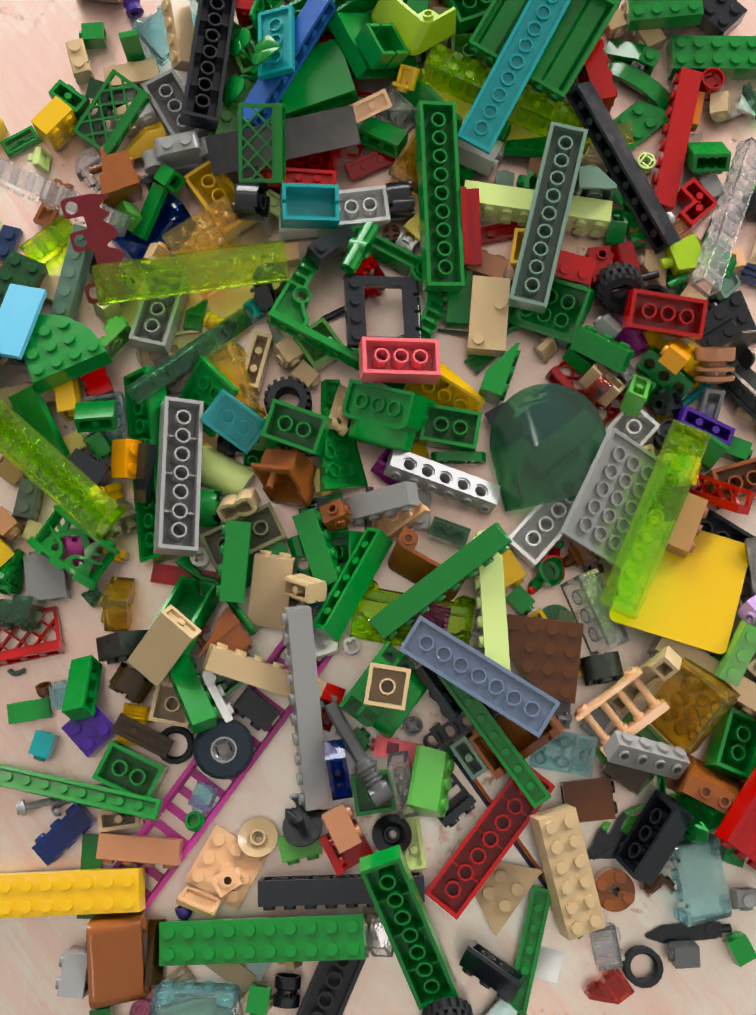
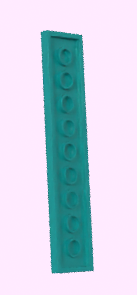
[457,0,571,155]

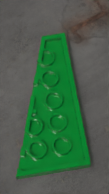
[320,379,368,492]

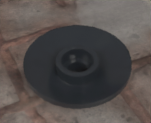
[372,814,412,852]

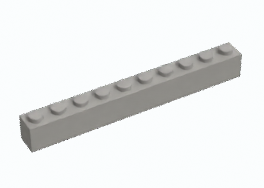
[281,605,330,811]

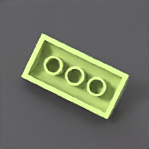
[201,441,257,497]

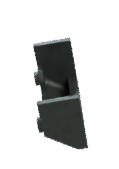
[718,330,756,420]

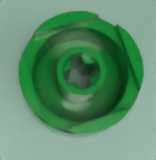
[199,489,223,528]

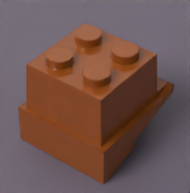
[88,147,142,215]
[251,447,317,506]
[196,607,253,658]

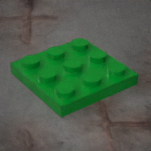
[179,356,239,437]

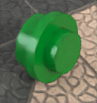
[185,811,205,832]

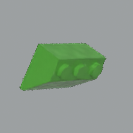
[407,745,455,818]

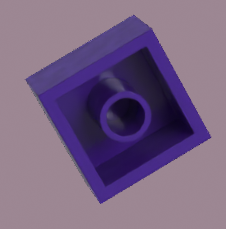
[62,701,117,758]

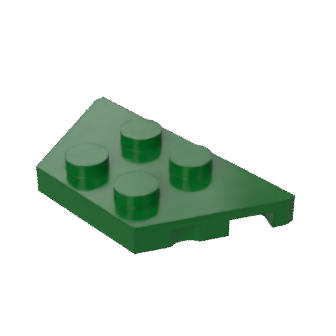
[613,100,667,152]

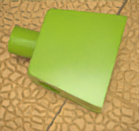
[659,233,708,276]

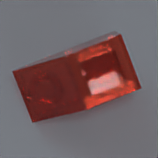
[583,967,635,1005]

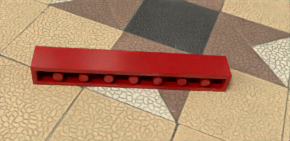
[651,67,703,213]

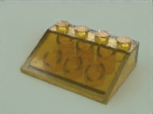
[646,657,740,756]

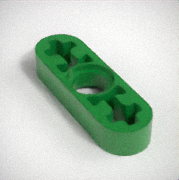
[431,451,486,464]

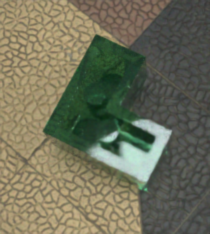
[0,595,44,632]

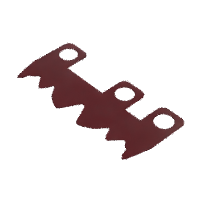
[60,194,134,304]

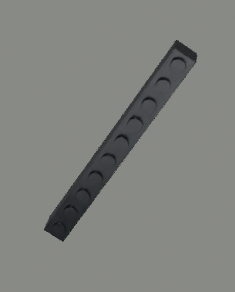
[566,81,681,254]

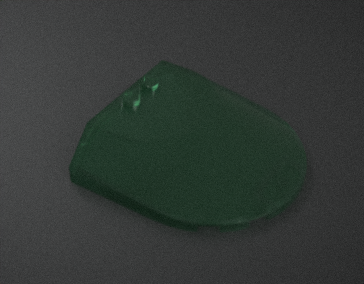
[490,383,606,512]

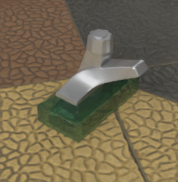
[732,82,756,119]

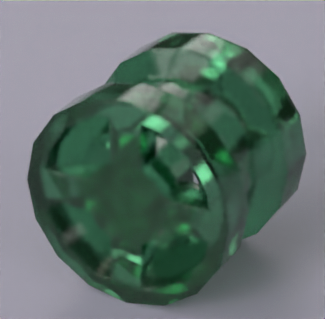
[81,587,106,608]

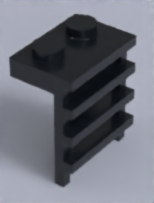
[437,772,477,828]

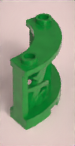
[27,504,120,591]

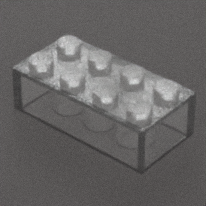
[560,568,630,655]

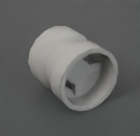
[403,716,423,736]

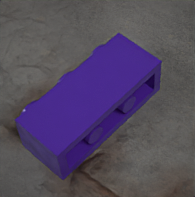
[672,406,735,446]

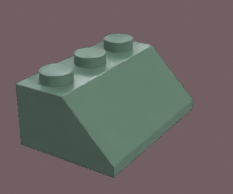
[573,165,617,201]

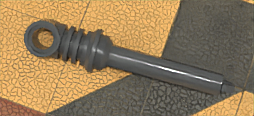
[320,695,394,808]

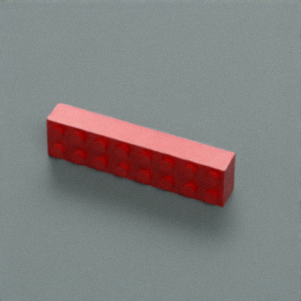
[424,767,556,920]

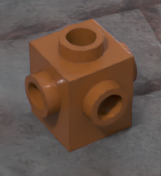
[319,499,352,531]

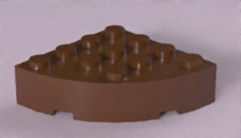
[507,614,584,704]

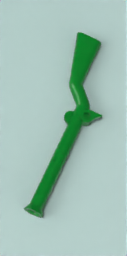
[175,556,259,637]

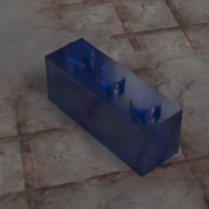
[323,739,353,800]
[32,804,98,866]

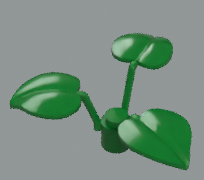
[223,28,281,108]

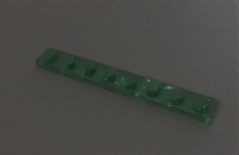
[125,308,253,404]

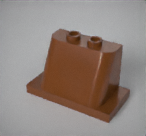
[664,753,745,815]

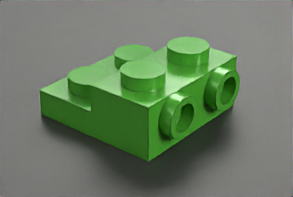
[99,315,131,360]

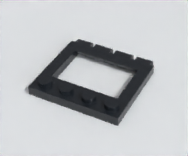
[344,275,422,348]

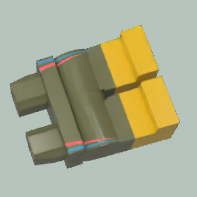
[81,482,138,538]

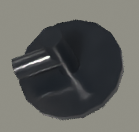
[282,807,322,847]

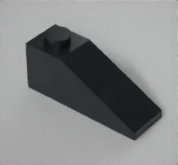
[305,225,357,271]

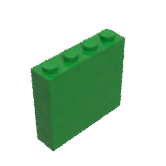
[328,12,419,79]
[281,39,359,119]

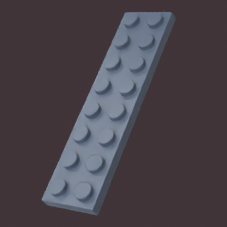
[399,615,561,738]

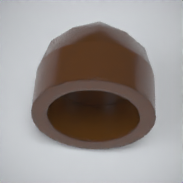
[35,681,53,698]

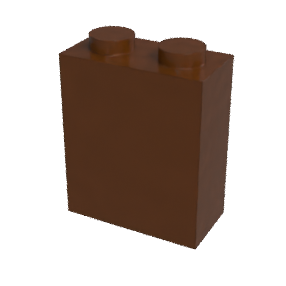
[559,777,618,822]

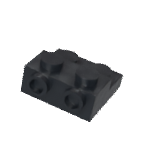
[698,302,740,347]

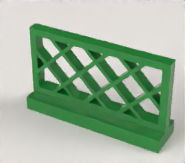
[72,69,152,155]
[238,103,286,183]

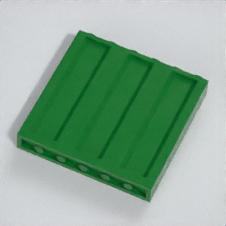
[468,0,621,103]

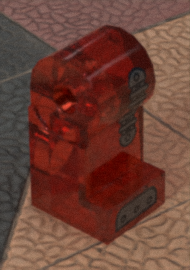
[575,374,613,412]

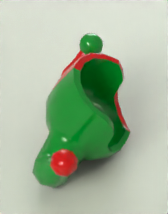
[527,540,565,595]

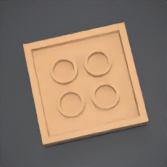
[185,825,268,911]

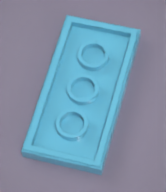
[0,284,47,360]

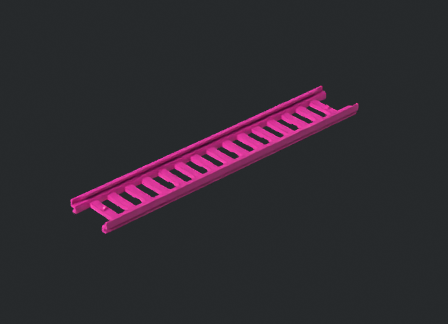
[112,638,334,912]

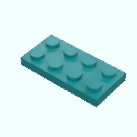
[258,4,295,81]

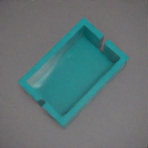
[280,183,340,229]

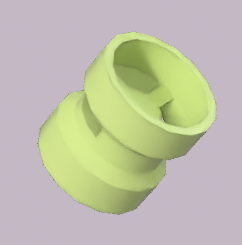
[637,152,656,177]

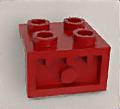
[319,818,373,876]

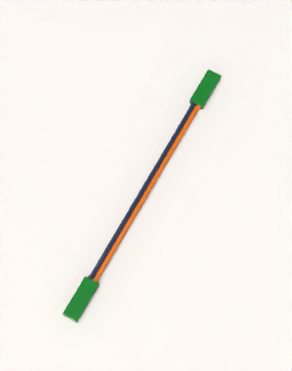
[429,722,583,939]

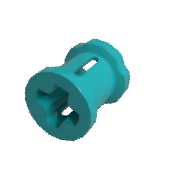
[242,298,266,322]

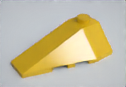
[404,362,486,412]

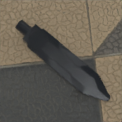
[645,920,732,944]

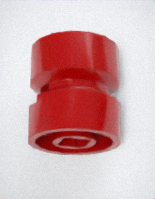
[699,67,725,102]

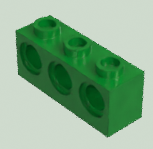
[636,345,697,399]

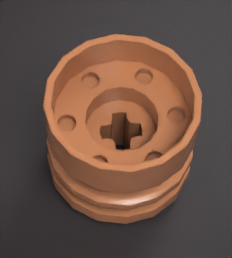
[694,346,736,384]

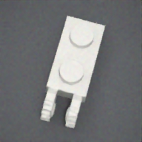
[202,669,235,722]

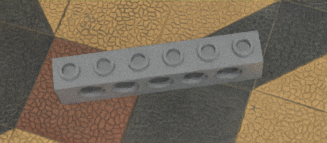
[384,449,501,514]

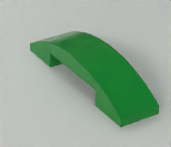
[608,60,670,110]

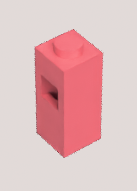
[370,735,424,763]

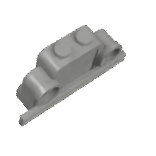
[141,131,210,184]

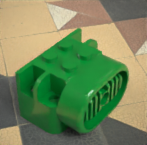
[342,379,437,452]
[339,641,427,738]

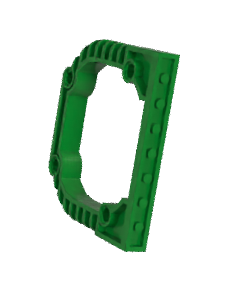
[266,226,444,390]

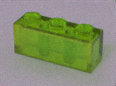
[19,214,73,264]

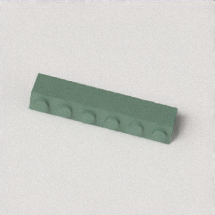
[50,224,94,320]

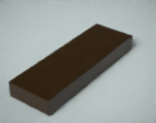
[111,713,175,759]
[145,919,166,986]

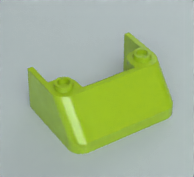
[371,0,456,55]

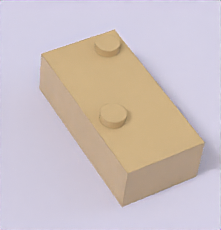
[466,275,511,357]

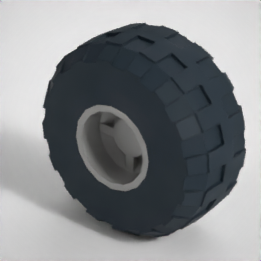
[193,718,254,780]

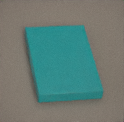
[199,388,266,454]

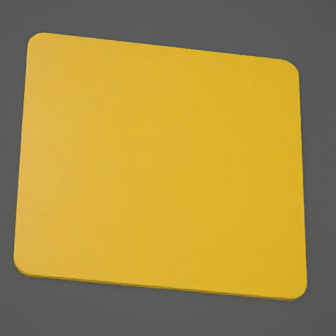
[609,514,748,654]

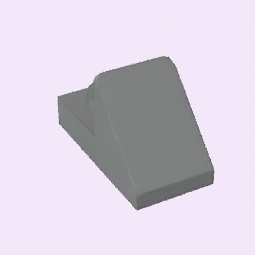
[699,387,726,420]

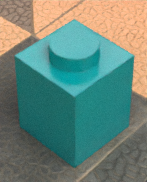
[28,730,60,762]

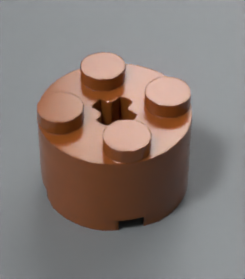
[594,867,635,912]

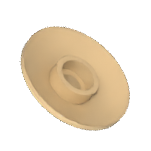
[238,817,278,858]

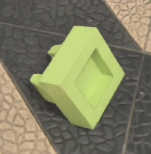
[28,147,52,172]

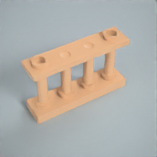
[574,666,670,757]

